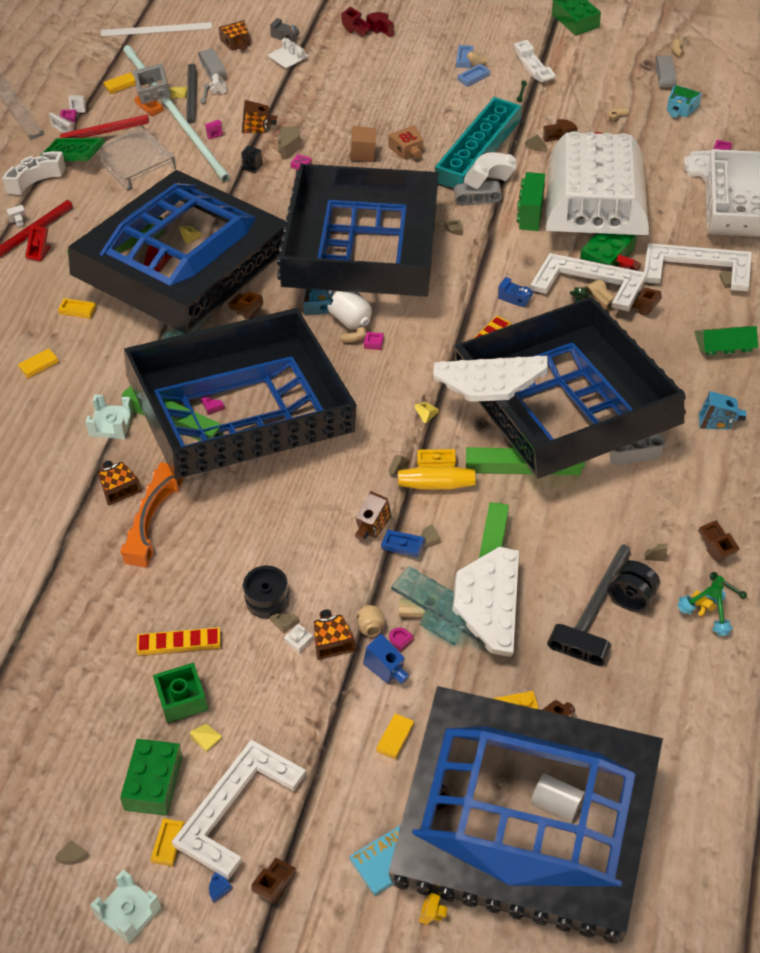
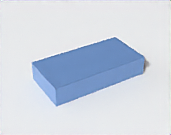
[456,45,473,68]
[458,64,490,87]

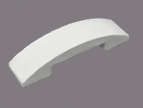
[514,40,556,82]

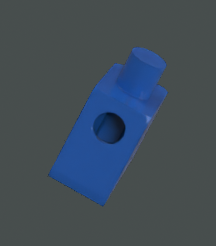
[363,634,410,684]

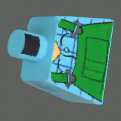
[667,85,702,117]

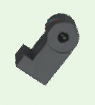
[270,18,299,42]

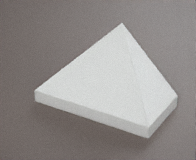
[49,112,75,133]

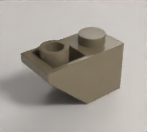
[278,126,300,159]

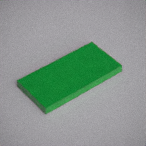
[40,138,105,161]

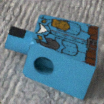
[303,289,335,315]
[699,391,746,430]

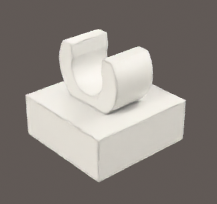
[209,73,227,95]
[68,95,86,113]
[7,205,26,227]
[284,624,314,653]

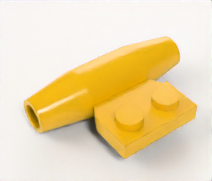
[398,449,475,490]

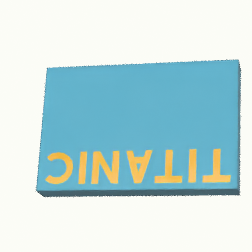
[349,825,401,896]

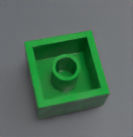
[153,662,208,723]

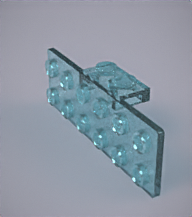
[391,566,486,646]

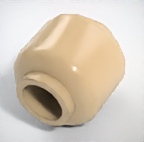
[356,605,385,637]

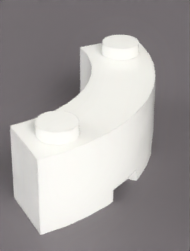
[2,151,66,195]
[464,152,516,189]

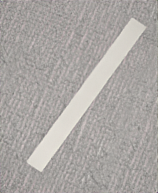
[101,22,212,36]

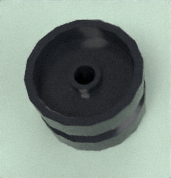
[607,560,661,612]
[242,565,290,618]

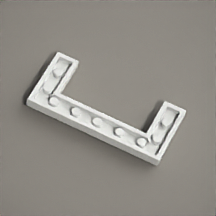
[644,243,752,291]
[530,253,647,311]
[172,740,306,880]

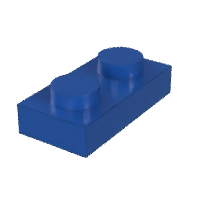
[381,530,426,558]

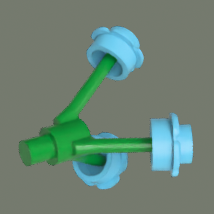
[677,576,733,636]

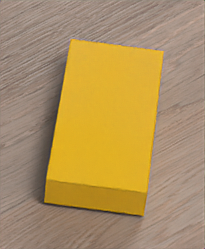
[103,72,136,94]
[58,298,97,319]
[18,348,59,378]
[376,713,415,760]
[150,818,185,867]

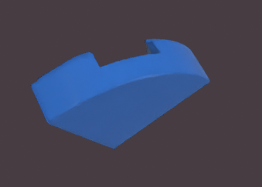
[209,872,233,903]

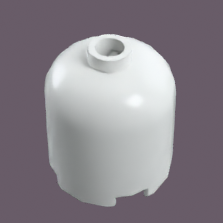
[328,291,372,330]

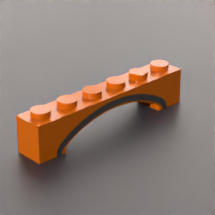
[121,462,184,568]

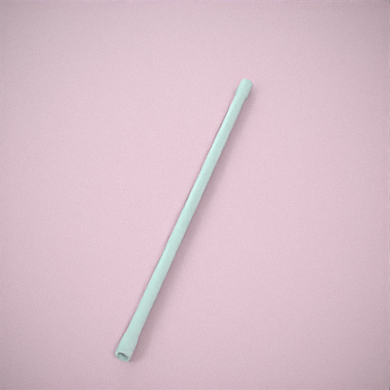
[123,45,230,182]

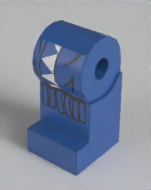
[498,277,533,307]

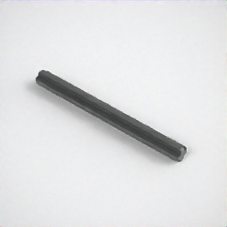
[186,63,196,123]
[575,544,631,632]

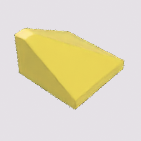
[169,87,187,98]
[179,226,202,244]
[414,401,439,423]
[190,724,222,752]

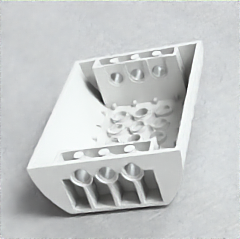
[546,131,649,235]
[706,149,760,237]

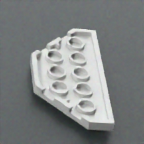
[433,356,548,402]
[452,547,519,657]

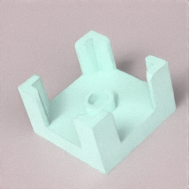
[85,394,134,439]
[90,870,161,944]

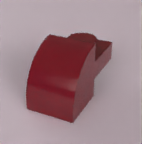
[341,6,372,37]
[366,12,394,38]

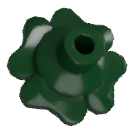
[570,287,589,302]

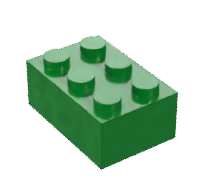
[552,0,601,36]
[516,172,545,231]
[580,233,637,267]
[120,738,183,816]

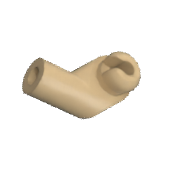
[671,39,685,58]
[467,51,487,66]
[608,108,628,120]
[341,327,367,343]

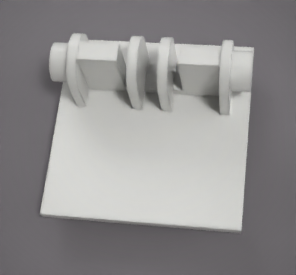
[268,38,309,69]

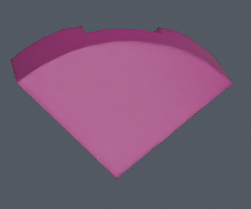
[201,397,225,415]

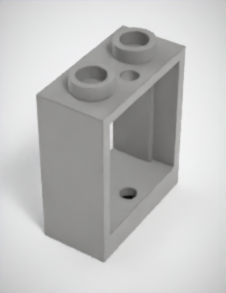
[133,63,171,104]

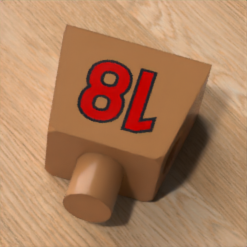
[388,125,423,159]

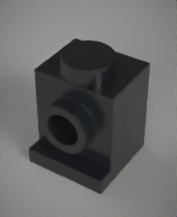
[241,145,263,174]

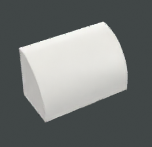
[530,773,585,824]

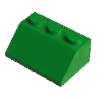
[694,326,758,355]

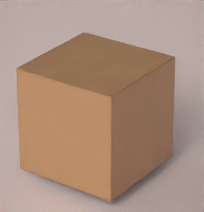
[350,126,376,162]

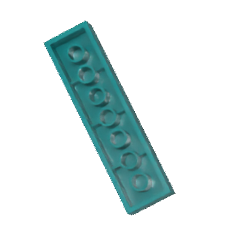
[435,97,522,189]

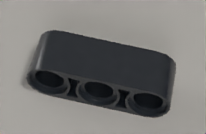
[547,624,612,666]

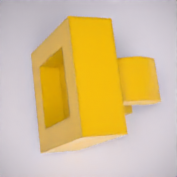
[692,590,717,617]
[418,893,448,925]

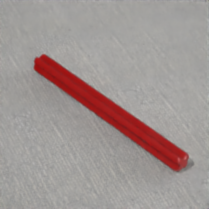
[60,115,150,138]
[0,200,73,257]

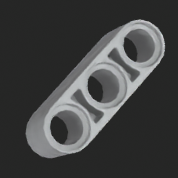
[198,48,226,81]
[655,56,676,88]
[454,181,502,206]
[609,434,665,465]

